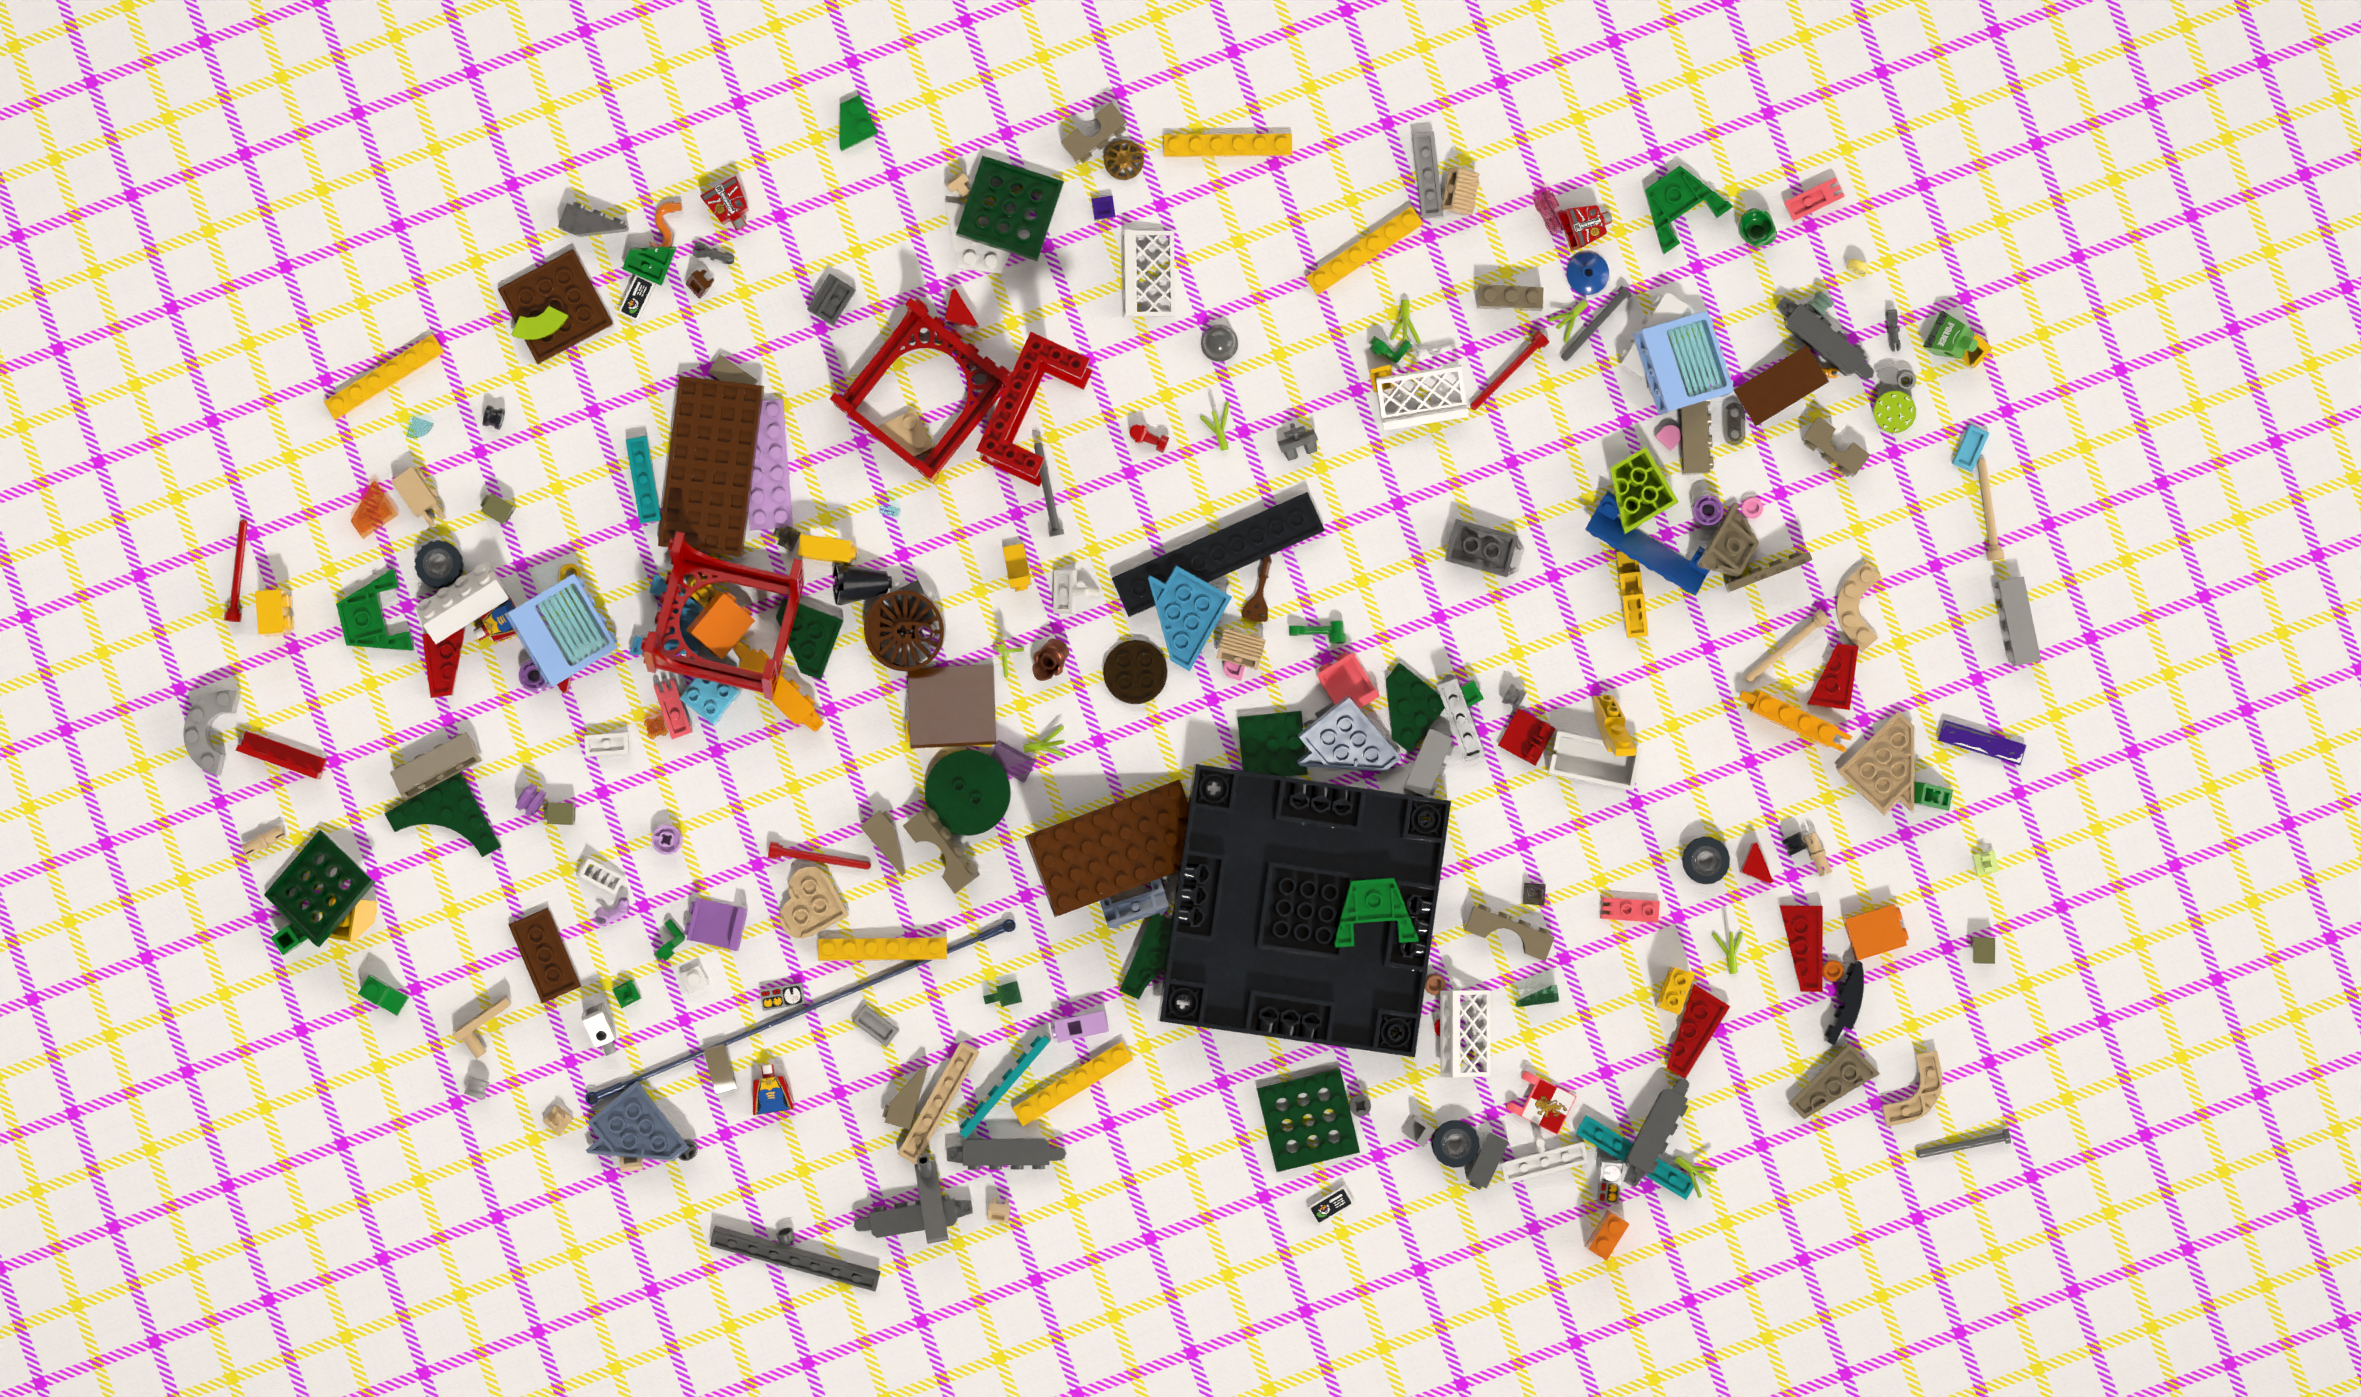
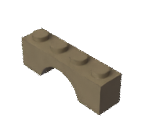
[903,807,980,894]
[1464,904,1555,961]

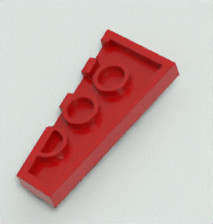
[1779,905,1823,992]
[1667,984,1731,1079]

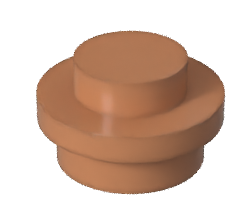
[1425,974,1446,995]

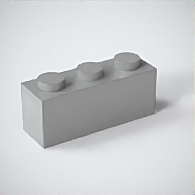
[1403,728,1455,798]

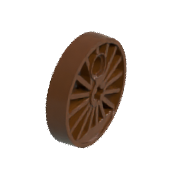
[864,590,946,671]

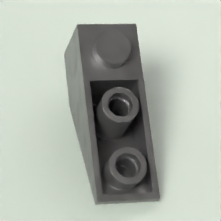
[558,202,629,237]

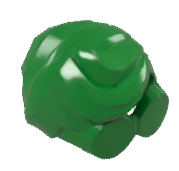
[1738,208,1777,248]

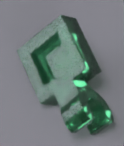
[983,981,1022,1007]

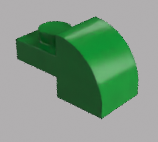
[270,923,308,955]

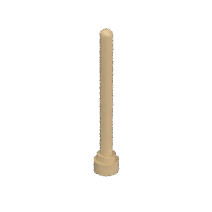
[1977,458,2005,561]
[1745,609,1831,682]

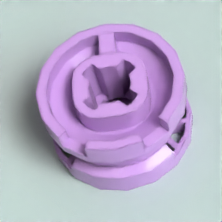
[652,825,683,854]

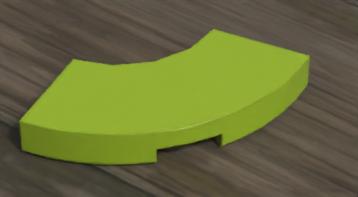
[511,306,568,340]

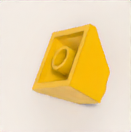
[328,896,377,942]

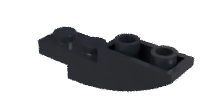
[1824,961,1864,1045]

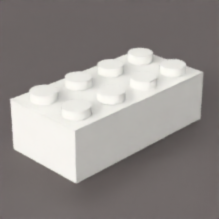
[415,562,509,644]
[1547,731,1642,791]

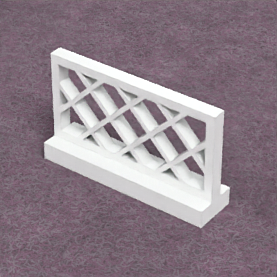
[1121,230,1175,317]
[1376,364,1469,430]
[1440,990,1490,1078]

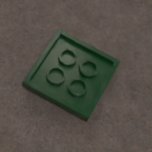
[1237,711,1308,777]

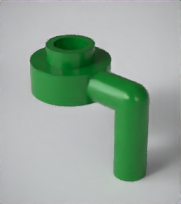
[1369,336,1412,363]
[653,919,685,961]

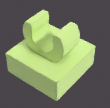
[1972,850,1999,876]

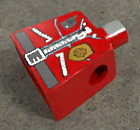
[700,176,749,231]
[1558,205,1612,251]

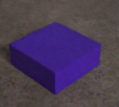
[1091,196,1116,221]

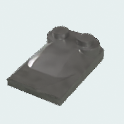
[1445,519,1524,577]

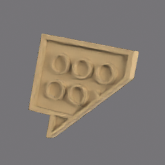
[1838,711,1915,816]

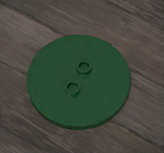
[925,750,1011,836]

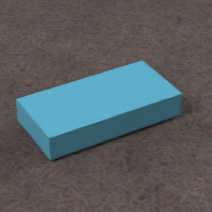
[1952,424,1989,472]

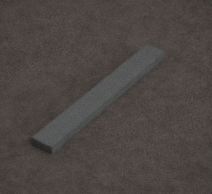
[710,1226,881,1292]

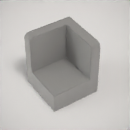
[1402,1114,1435,1147]

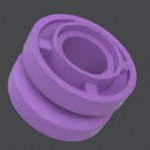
[1692,495,1724,526]
[519,660,547,692]
[515,783,547,817]

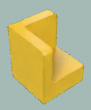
[1961,334,1993,369]
[1369,365,1395,393]

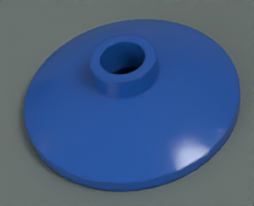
[1566,252,1609,295]

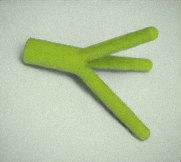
[1390,300,1421,344]
[1547,300,1588,343]
[1200,402,1230,451]
[993,644,1024,677]
[1023,726,1066,757]
[1712,932,1743,974]
[1674,1155,1718,1198]

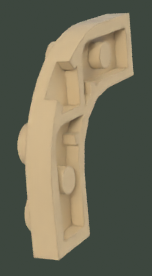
[1836,562,1882,652]
[1882,1050,1942,1127]

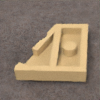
[878,409,934,457]

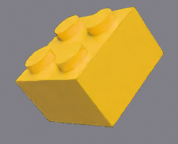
[255,589,294,637]

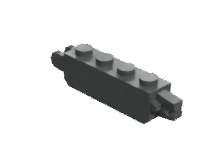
[1776,297,1875,380]
[1623,1078,1690,1187]
[947,1138,1067,1170]
[853,1195,973,1238]

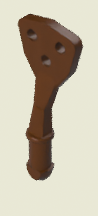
[1241,556,1272,622]

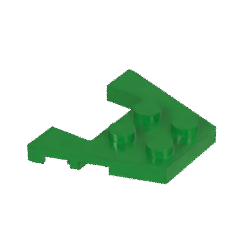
[1644,166,1733,254]
[336,569,415,651]
[1334,878,1419,947]

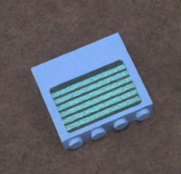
[1633,311,1734,415]
[505,574,618,688]

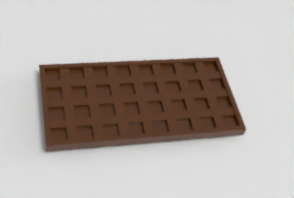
[658,376,764,557]
[1024,779,1188,917]

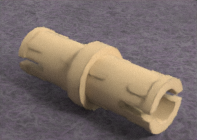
[241,825,286,857]
[1803,832,1832,877]

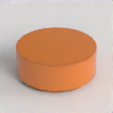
[1823,960,1844,982]

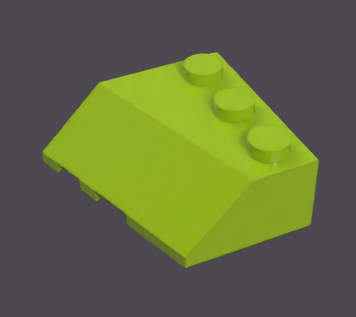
[1609,447,1679,534]

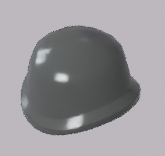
[1201,325,1238,362]

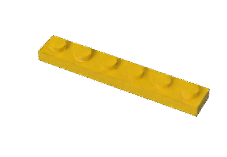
[1164,134,1292,157]
[1305,206,1424,296]
[324,334,445,420]
[818,937,947,961]
[1012,1042,1133,1126]

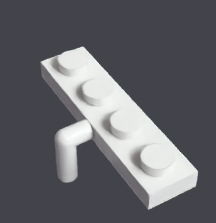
[1500,1138,1589,1184]

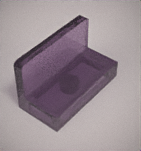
[991,740,1036,783]

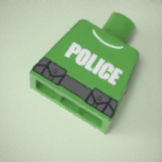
[1923,310,1978,359]

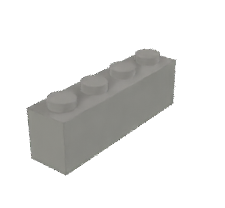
[1993,576,2041,666]

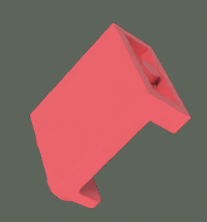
[1316,651,1380,708]

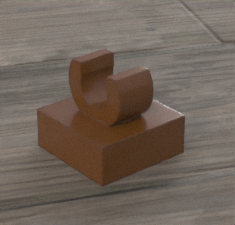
[685,270,714,299]

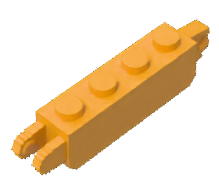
[733,642,824,732]
[1738,690,1852,753]

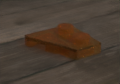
[351,481,399,539]

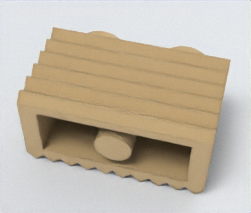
[1441,167,1480,215]
[1216,628,1266,670]

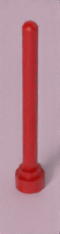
[1470,330,1550,410]
[224,519,248,622]
[768,841,871,870]

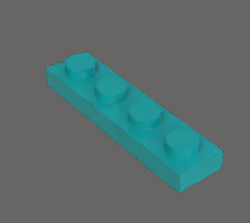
[625,436,661,524]

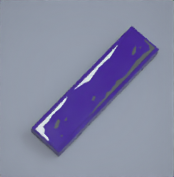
[1937,720,2027,766]

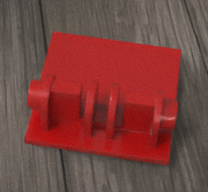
[1498,708,1556,766]

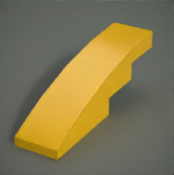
[1616,550,1649,638]

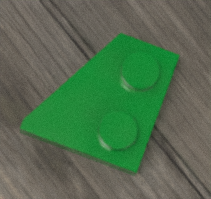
[840,95,878,152]
[622,246,677,286]

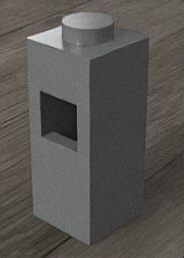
[1466,1132,1509,1190]

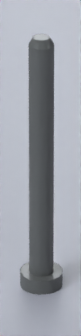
[1561,285,1632,361]
[1034,443,1064,537]
[1916,1129,2011,1158]

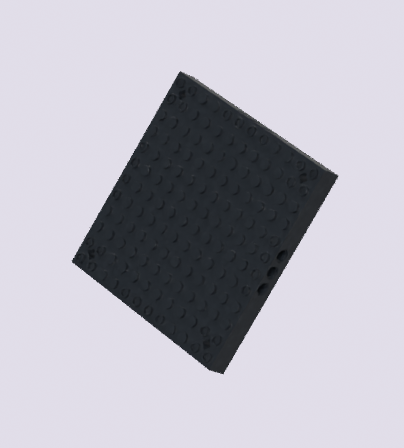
[1158,764,1451,1057]

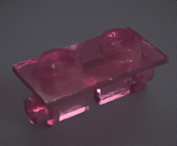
[1533,190,1564,236]

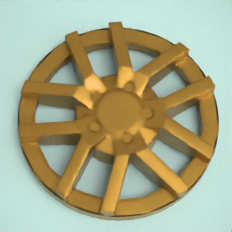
[1104,140,1144,180]

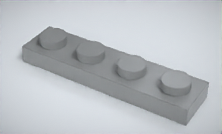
[1412,131,1443,219]

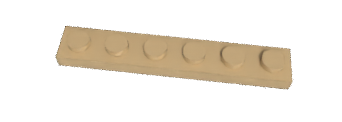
[897,1041,980,1164]

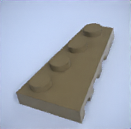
[1788,1043,1880,1119]

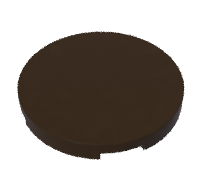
[1103,640,1168,704]

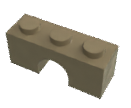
[1061,102,1127,164]
[1477,284,1544,311]
[1801,417,1870,477]

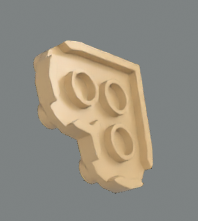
[780,867,849,939]

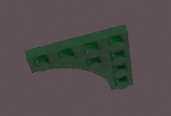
[384,772,502,857]
[1120,914,1172,999]

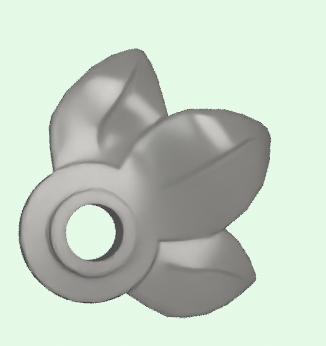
[1877,367,1916,398]

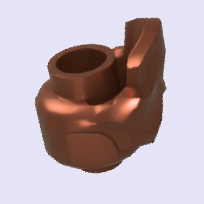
[1032,638,1070,681]

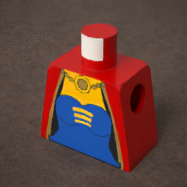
[474,594,517,642]
[753,1064,795,1115]

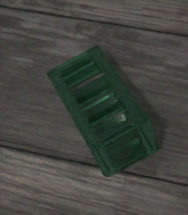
[1515,984,1559,1007]

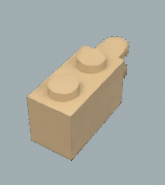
[391,467,446,527]

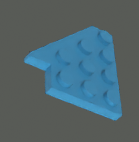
[1148,565,1232,671]

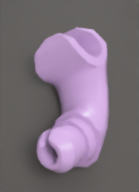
[594,897,630,926]

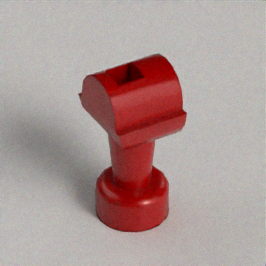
[1129,424,1170,453]

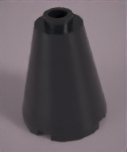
[832,563,892,605]

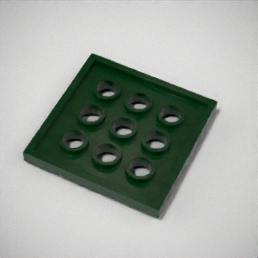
[956,155,1064,261]
[264,830,376,948]
[1257,1068,1360,1172]

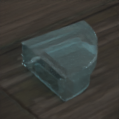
[406,417,434,438]
[879,505,901,518]

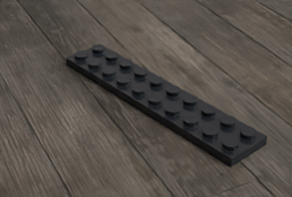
[1111,492,1325,617]

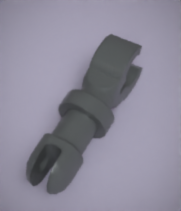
[692,242,735,265]
[1885,309,1901,352]

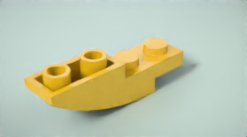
[1593,694,1637,756]

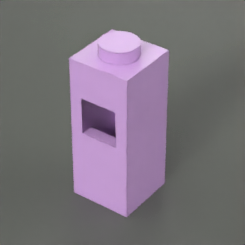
[1051,1010,1109,1043]

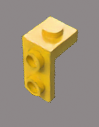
[1003,543,1032,592]

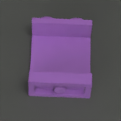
[684,898,748,951]

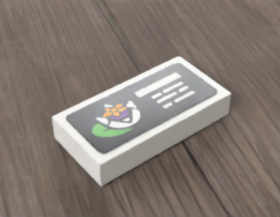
[618,275,656,322]
[1307,1185,1355,1226]

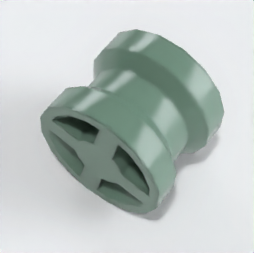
[1807,291,1834,317]

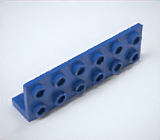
[1585,491,1710,596]

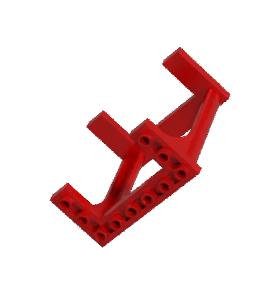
[830,298,1011,484]
[976,332,1093,487]
[641,531,805,700]

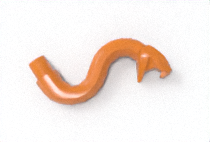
[649,202,682,247]

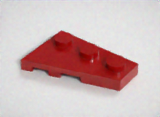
[422,628,466,698]
[1807,643,1859,710]

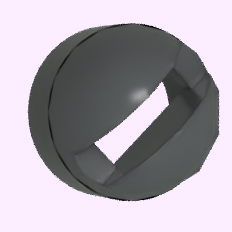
[776,1227,795,1246]

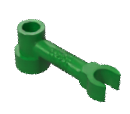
[1289,621,1346,644]

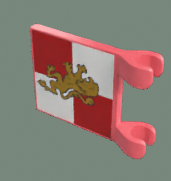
[1506,1071,1577,1135]

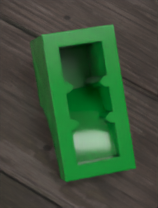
[1915,782,1953,811]
[358,975,409,1016]

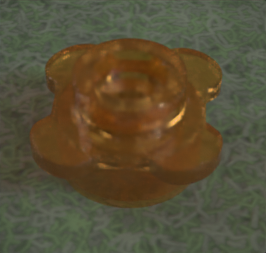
[644,715,668,739]

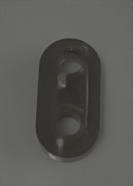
[1723,403,1745,446]

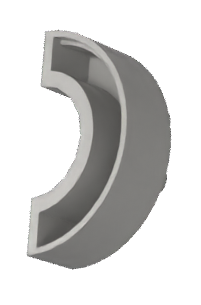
[183,690,241,776]

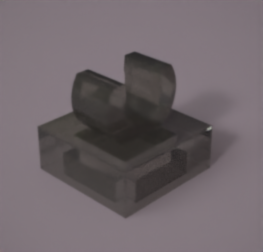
[773,525,801,552]
[1522,883,1546,905]

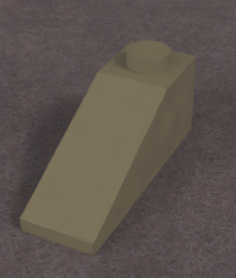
[860,810,906,876]
[882,1066,928,1130]

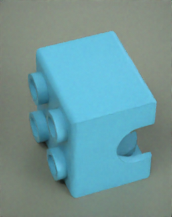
[679,678,741,726]

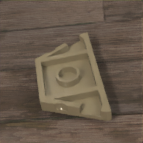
[1697,502,1759,577]

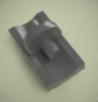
[1277,423,1318,461]

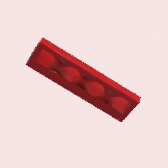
[235,731,328,779]

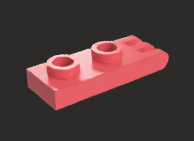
[1784,177,1845,222]
[653,678,693,739]
[1600,897,1660,923]

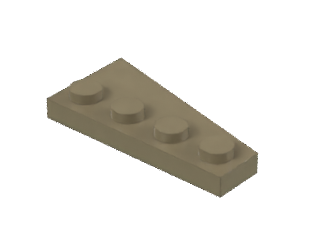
[1725,551,1813,592]

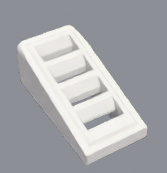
[576,856,625,895]

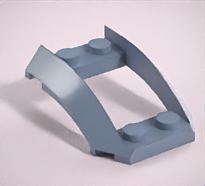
[1100,878,1169,929]

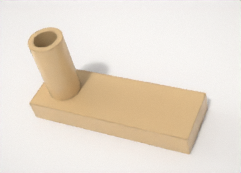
[452,995,511,1059]

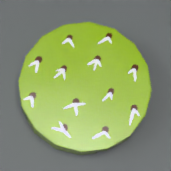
[1873,390,1916,433]

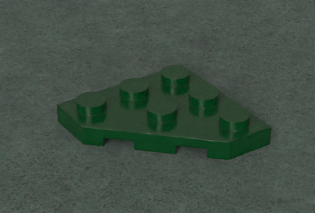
[776,597,844,680]
[1386,662,1445,753]

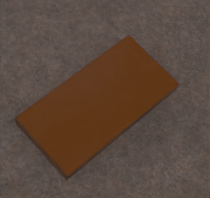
[1734,345,1829,427]
[508,908,582,1003]

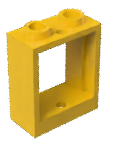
[797,534,857,565]
[1655,966,1695,1015]

